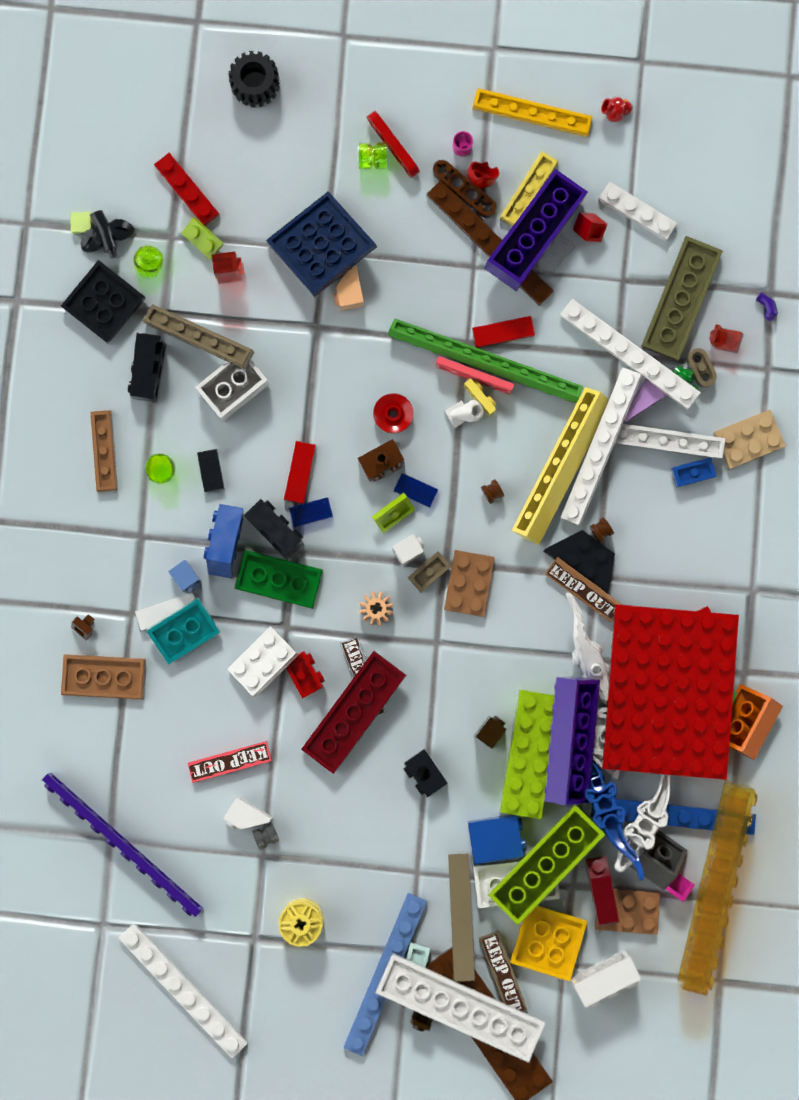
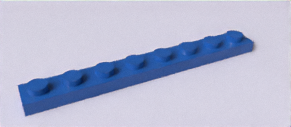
[590,799,756,835]

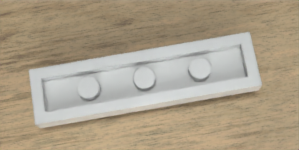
[598,181,677,242]

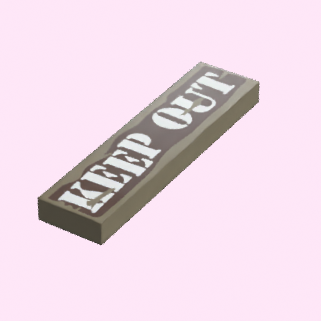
[479,931,527,1012]

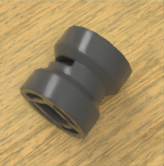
[252,823,279,850]

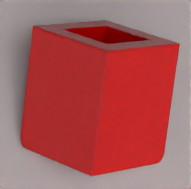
[573,212,608,242]

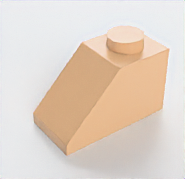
[333,265,364,311]

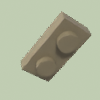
[408,551,451,593]

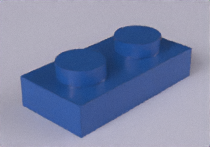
[671,457,717,488]

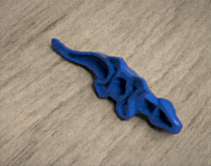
[585,760,644,880]

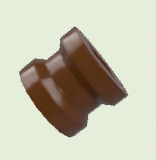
[481,479,504,504]
[589,517,614,543]

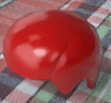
[467,161,500,188]

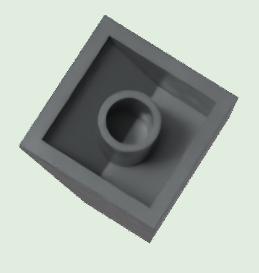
[630,830,688,890]

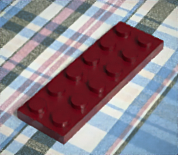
[301,651,407,774]

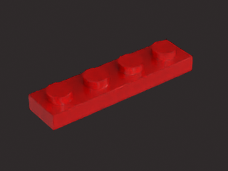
[154,153,220,226]

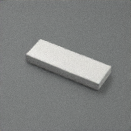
[135,592,196,631]

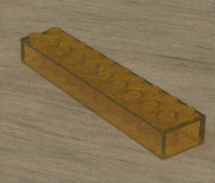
[677,780,758,996]

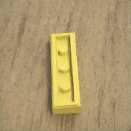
[500,151,559,226]

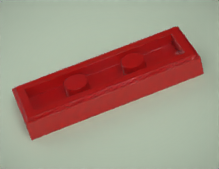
[472,316,535,348]
[284,441,316,504]

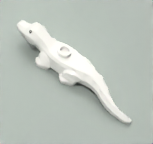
[565,592,610,705]
[615,774,671,873]

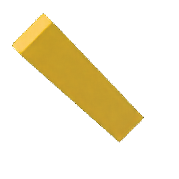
[472,88,593,137]

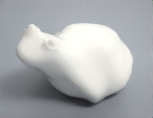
[450,400,484,422]

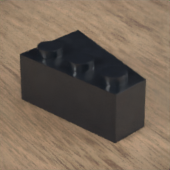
[128,332,166,403]
[243,499,304,560]

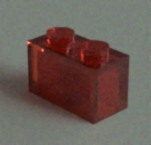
[212,251,245,284]

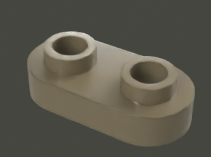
[687,348,717,388]

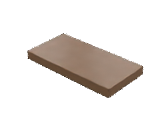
[61,654,146,700]

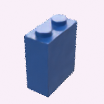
[467,814,527,864]

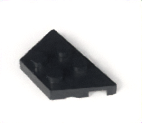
[543,530,615,594]

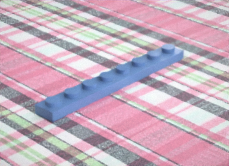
[343,893,427,1056]

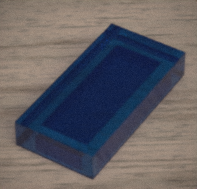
[393,473,438,508]
[289,497,333,528]

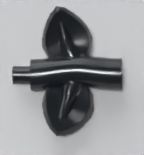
[81,210,135,259]

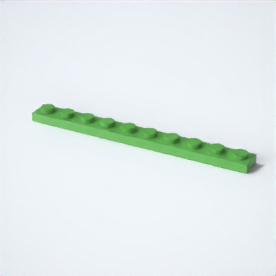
[388,318,583,403]

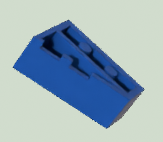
[203,504,244,579]

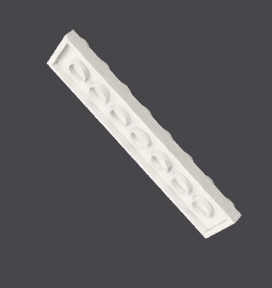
[376,953,545,1062]

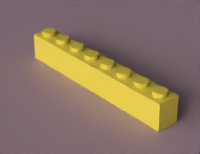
[512,387,609,545]

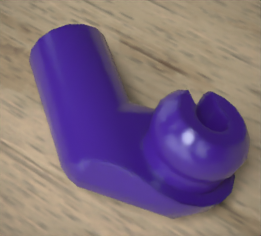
[756,292,778,321]

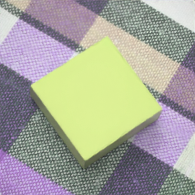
[70,212,92,234]

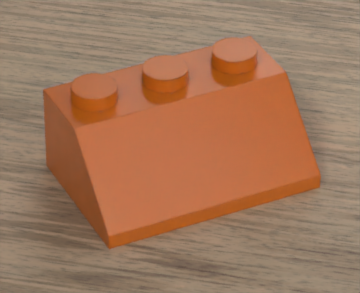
[729,684,783,760]

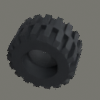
[228,51,280,108]

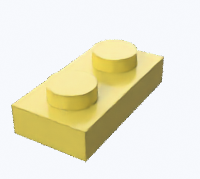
[464,378,496,417]

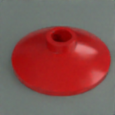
[373,393,413,433]

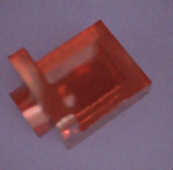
[709,324,744,353]

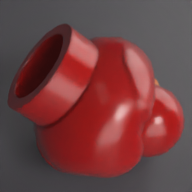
[601,97,633,122]

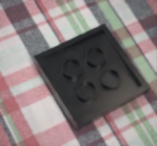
[61,260,146,344]

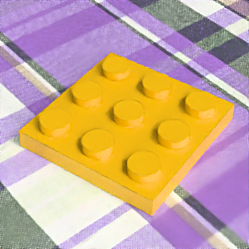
[510,905,588,981]

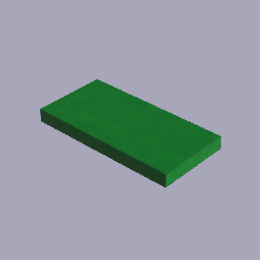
[234,550,323,609]

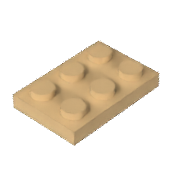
[713,410,786,470]

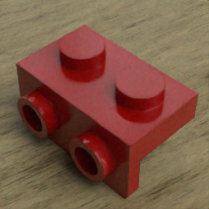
[286,651,325,699]

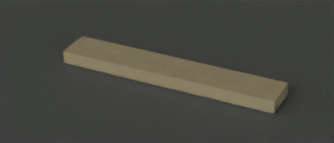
[143,305,255,370]
[448,854,475,981]

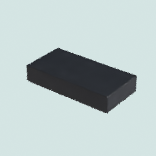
[197,449,225,493]

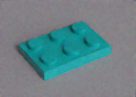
[146,597,220,665]

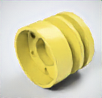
[279,898,324,947]

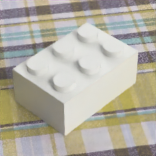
[195,360,269,422]
[570,950,641,1008]

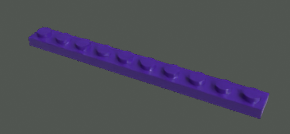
[42,773,203,917]

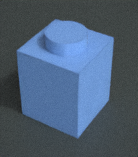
[168,560,201,593]

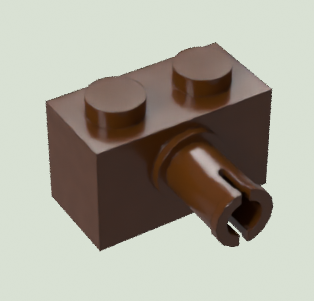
[357,439,405,482]

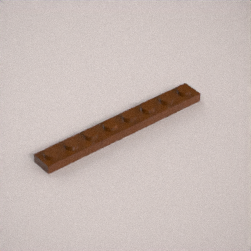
[427,180,554,306]

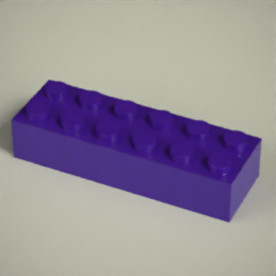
[484,169,588,292]
[545,677,600,805]

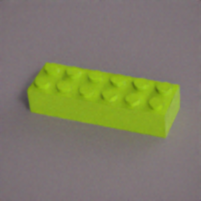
[499,690,555,819]
[488,805,605,925]

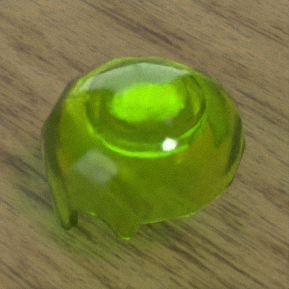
[133,245,164,278]
[145,453,176,485]

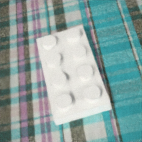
[473,860,560,908]

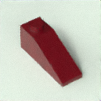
[585,856,619,926]

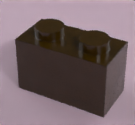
[474,716,507,749]

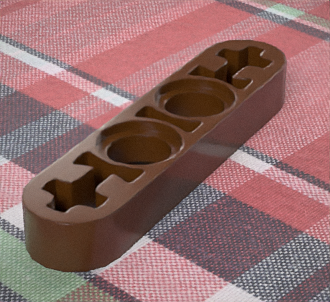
[433,160,496,218]

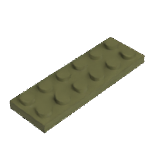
[641,236,723,362]

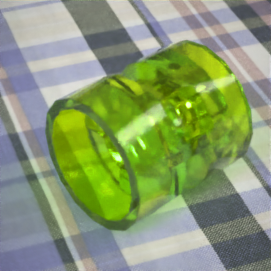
[359,143,387,169]

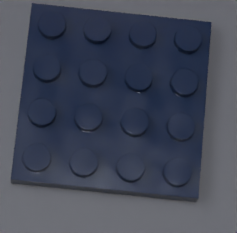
[266,191,377,297]

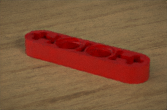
[366,111,420,178]

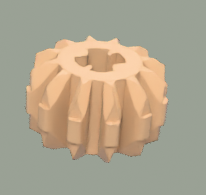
[359,592,393,626]

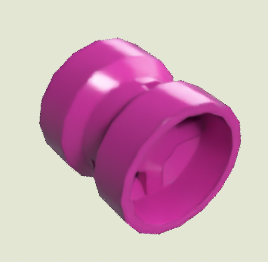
[453,131,473,157]

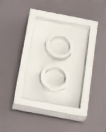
[227,626,298,698]

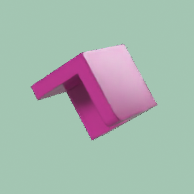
[665,873,695,902]

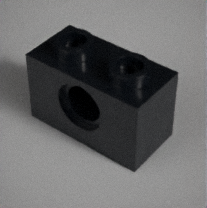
[403,749,448,798]

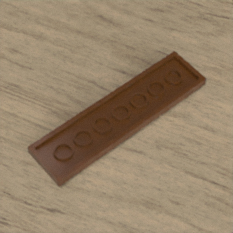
[426,947,553,1100]

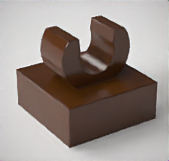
[71,614,95,641]

